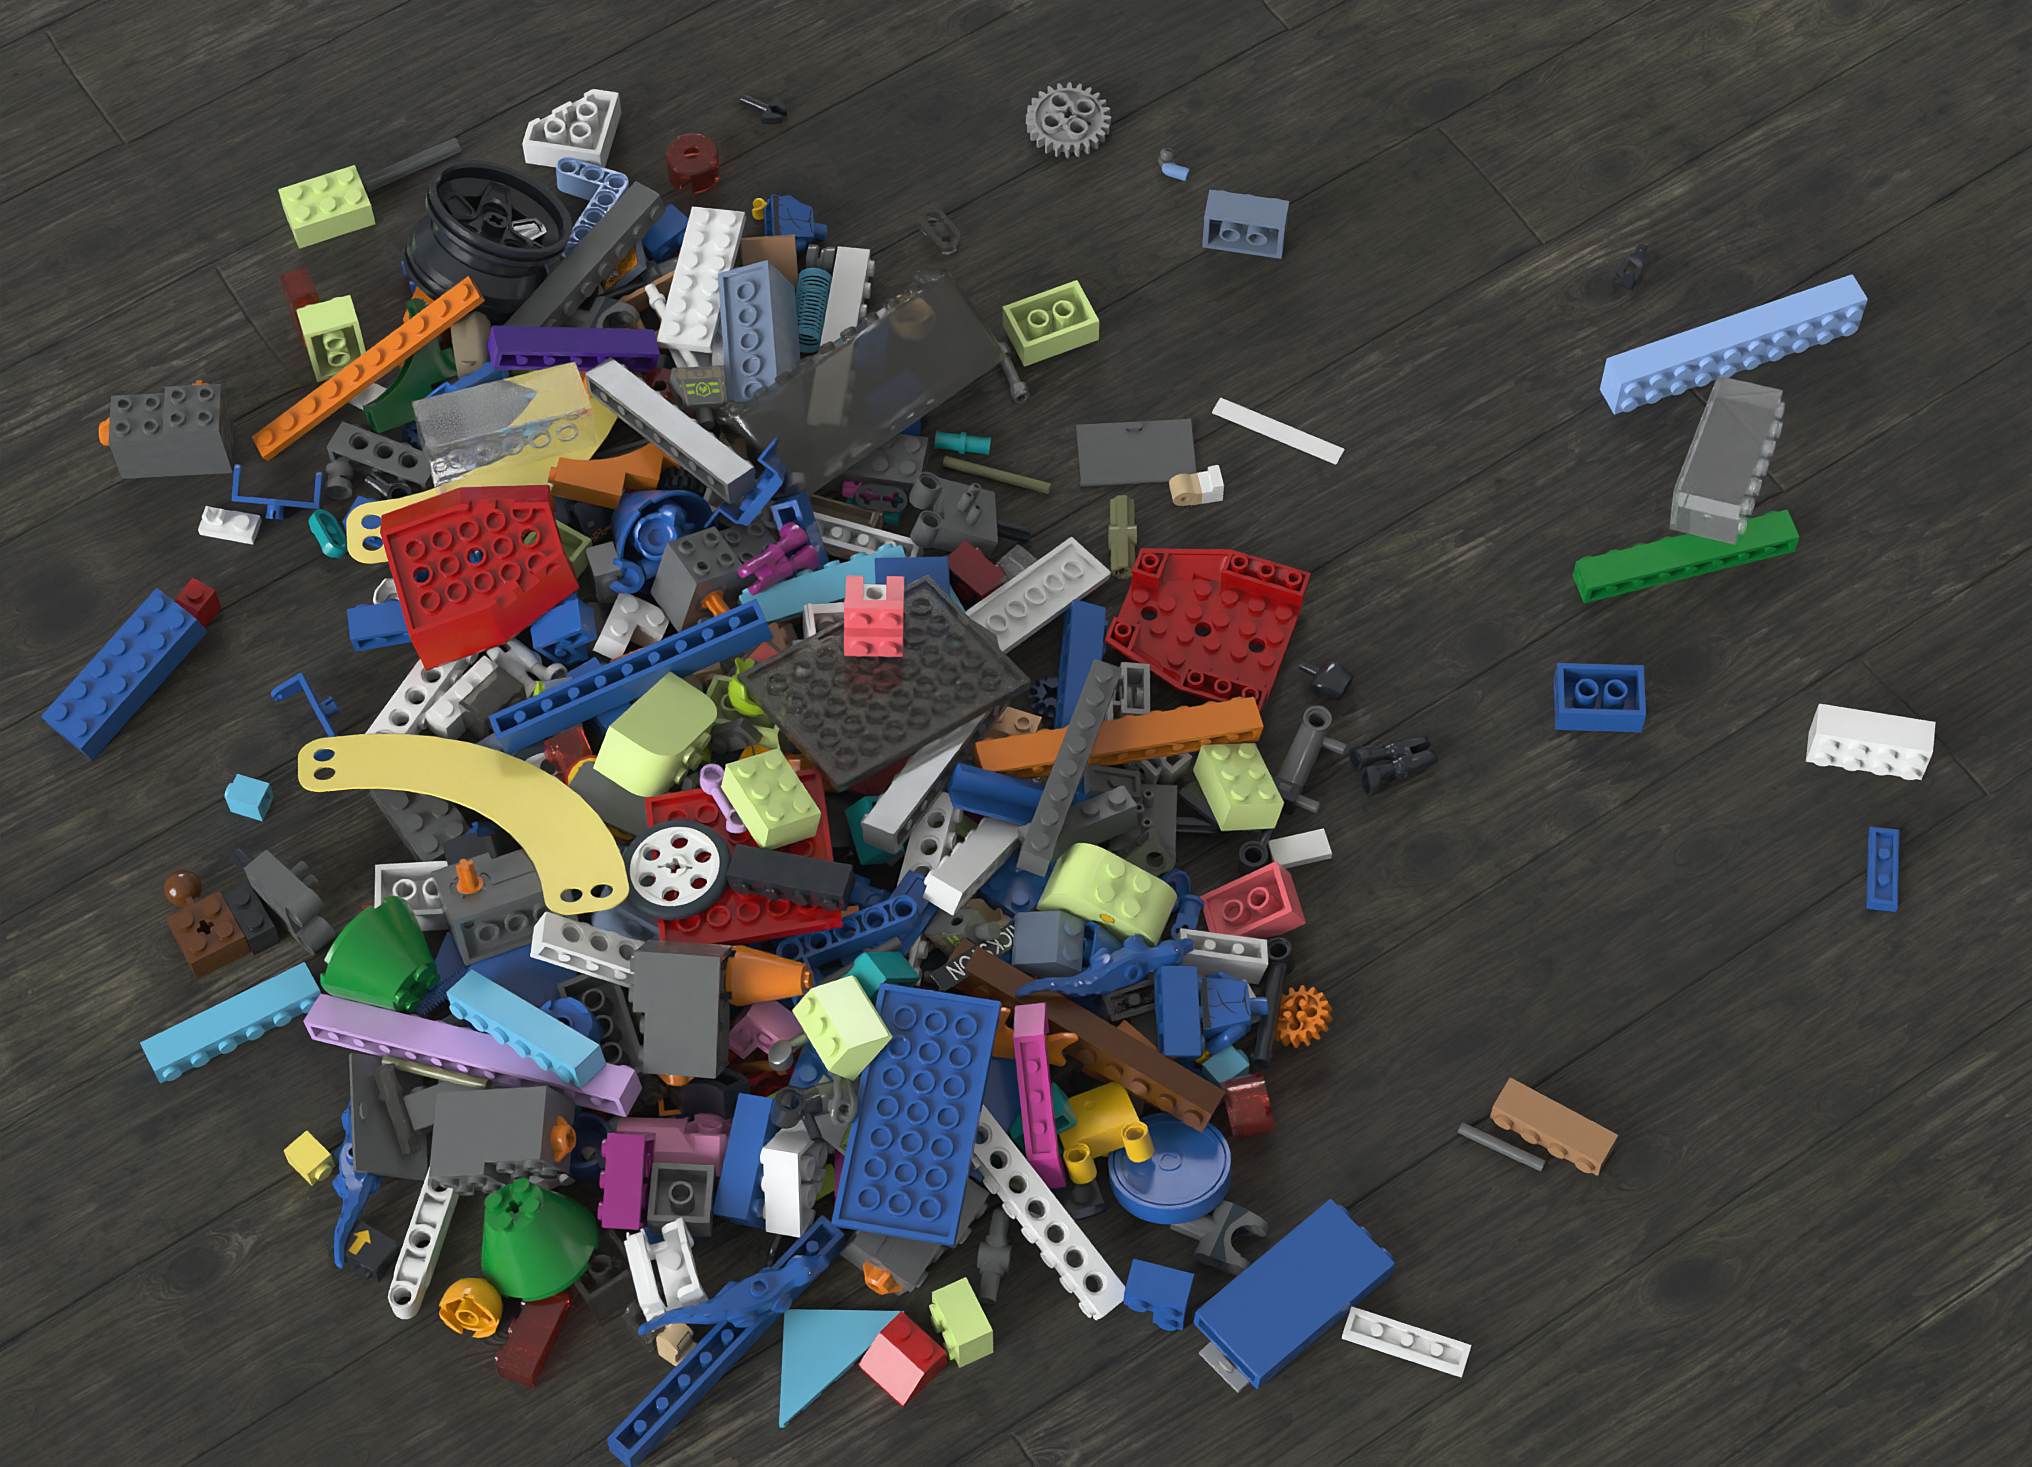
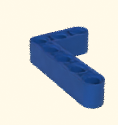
[776,895,921,1006]

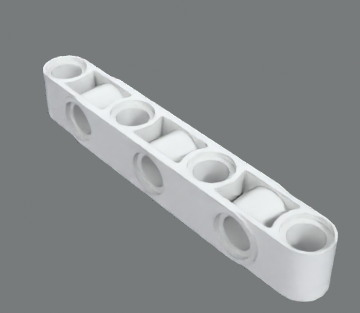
[388,1167,459,1319]

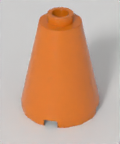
[725,945,813,1006]

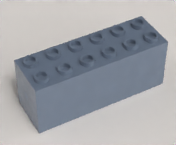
[718,260,806,447]

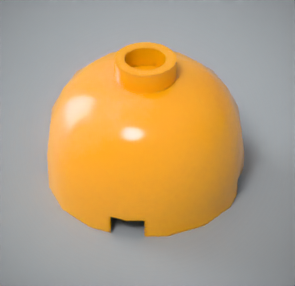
[439,1278,503,1338]

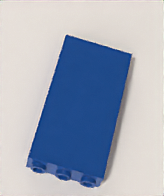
[1194,1199,1395,1390]

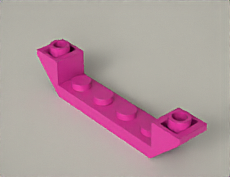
[1013,1003,1066,1188]

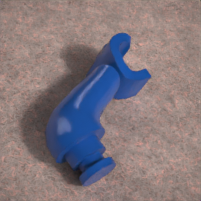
[609,521,695,594]

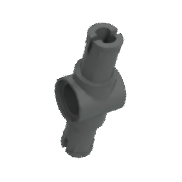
[977,1209,1012,1304]

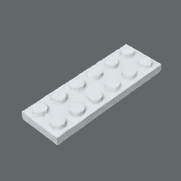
[657,207,746,353]
[956,537,1111,657]

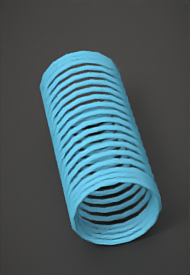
[795,268,832,353]

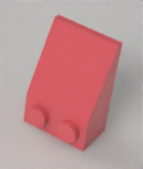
[1200,861,1306,939]

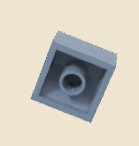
[1011,910,1085,979]

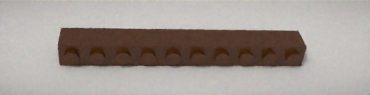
[947,937,1225,1133]

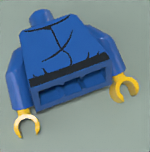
[752,194,827,255]
[1195,971,1268,1065]

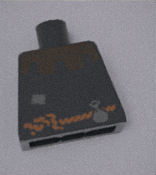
[564,499,615,546]

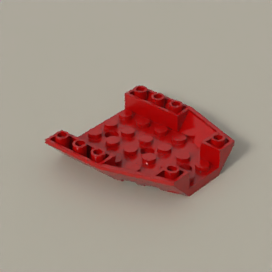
[380,485,580,671]
[1105,548,1311,714]

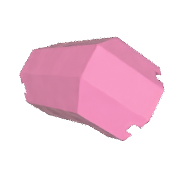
[617,1113,732,1186]

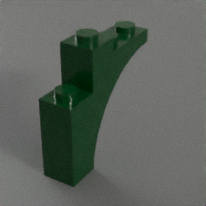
[363,298,458,433]

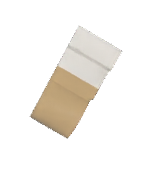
[1169,465,1224,506]

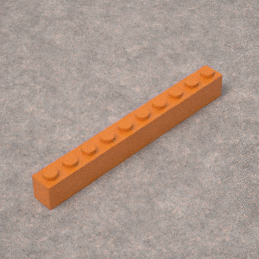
[972,697,1264,780]

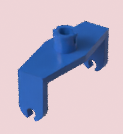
[231,464,323,520]
[271,672,341,762]

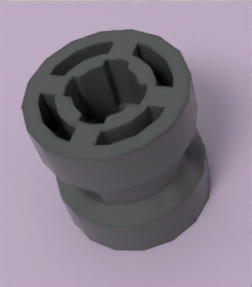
[806,244,837,273]
[324,461,354,500]

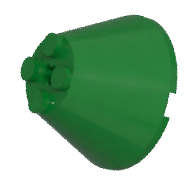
[320,896,441,1013]
[481,1178,599,1301]

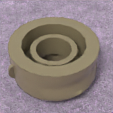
[451,311,492,379]

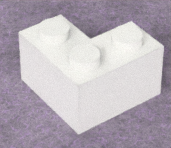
[593,593,670,659]

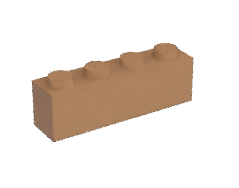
[1490,1078,1618,1176]

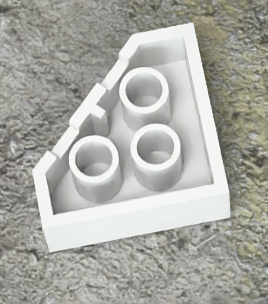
[522,89,621,168]
[760,1120,834,1238]

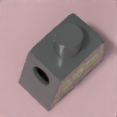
[668,365,725,430]
[924,908,1001,958]

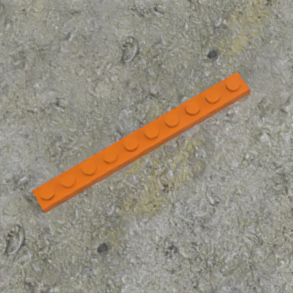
[252,276,485,461]

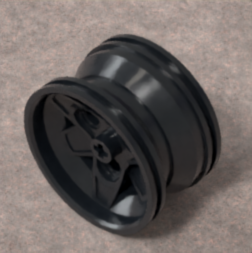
[403,160,572,323]

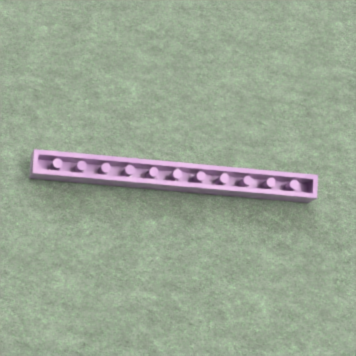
[303,993,642,1117]

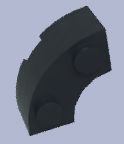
[442,829,523,866]
[668,1068,751,1120]

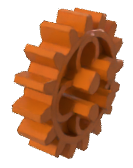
[1275,985,1333,1048]

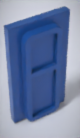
[869,869,940,958]

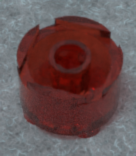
[1220,1072,1276,1139]

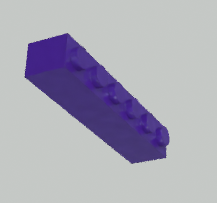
[487,326,660,373]

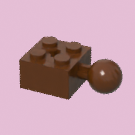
[164,869,251,979]

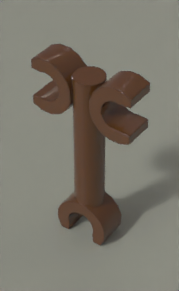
[729,1051,797,1075]

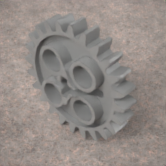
[1026,82,1111,158]

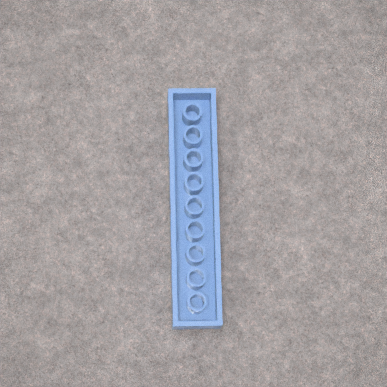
[1600,274,1868,415]

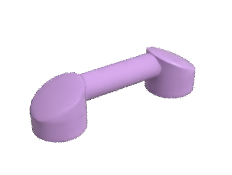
[700,764,748,833]

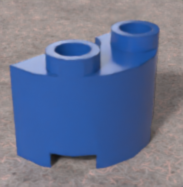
[540,997,604,1044]

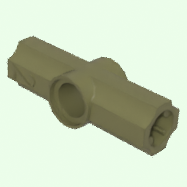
[1108,495,1137,579]

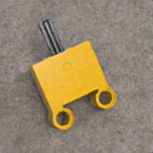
[1058,1070,1154,1184]

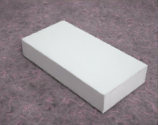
[1267,828,1332,869]

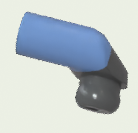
[1158,148,1190,181]

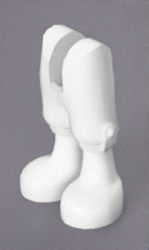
[486,638,567,700]

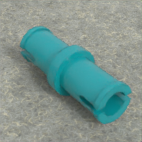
[934,431,991,455]

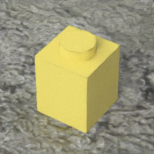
[284,1131,335,1186]

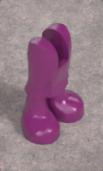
[738,522,819,596]

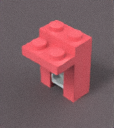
[844,576,904,657]

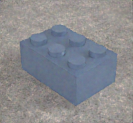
[1202,190,1289,259]

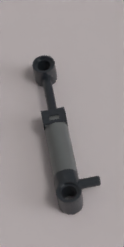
[770,1073,862,1141]

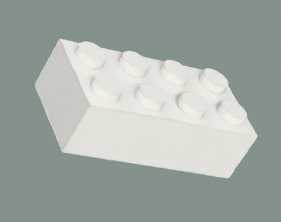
[1806,704,1935,780]
[375,861,449,931]

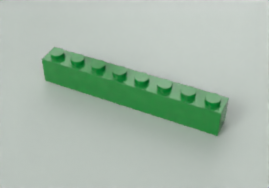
[1573,510,1799,603]

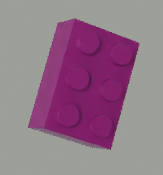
[598,1131,656,1230]

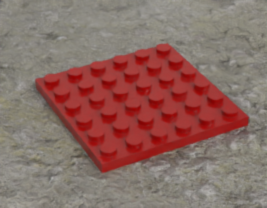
[645,767,843,946]

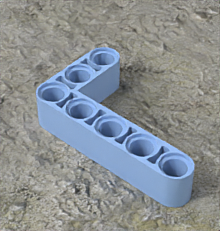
[556,157,629,263]

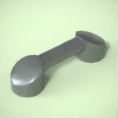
[754,472,807,498]
[768,1031,810,1071]

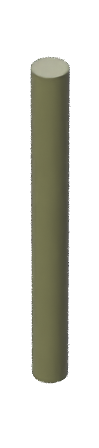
[943,456,1051,494]
[382,1054,492,1090]

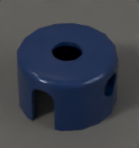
[566,1112,612,1182]

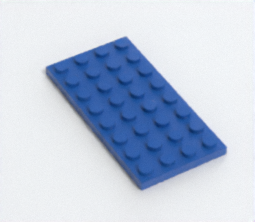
[831,983,1002,1247]

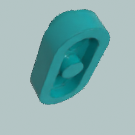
[308,509,348,558]

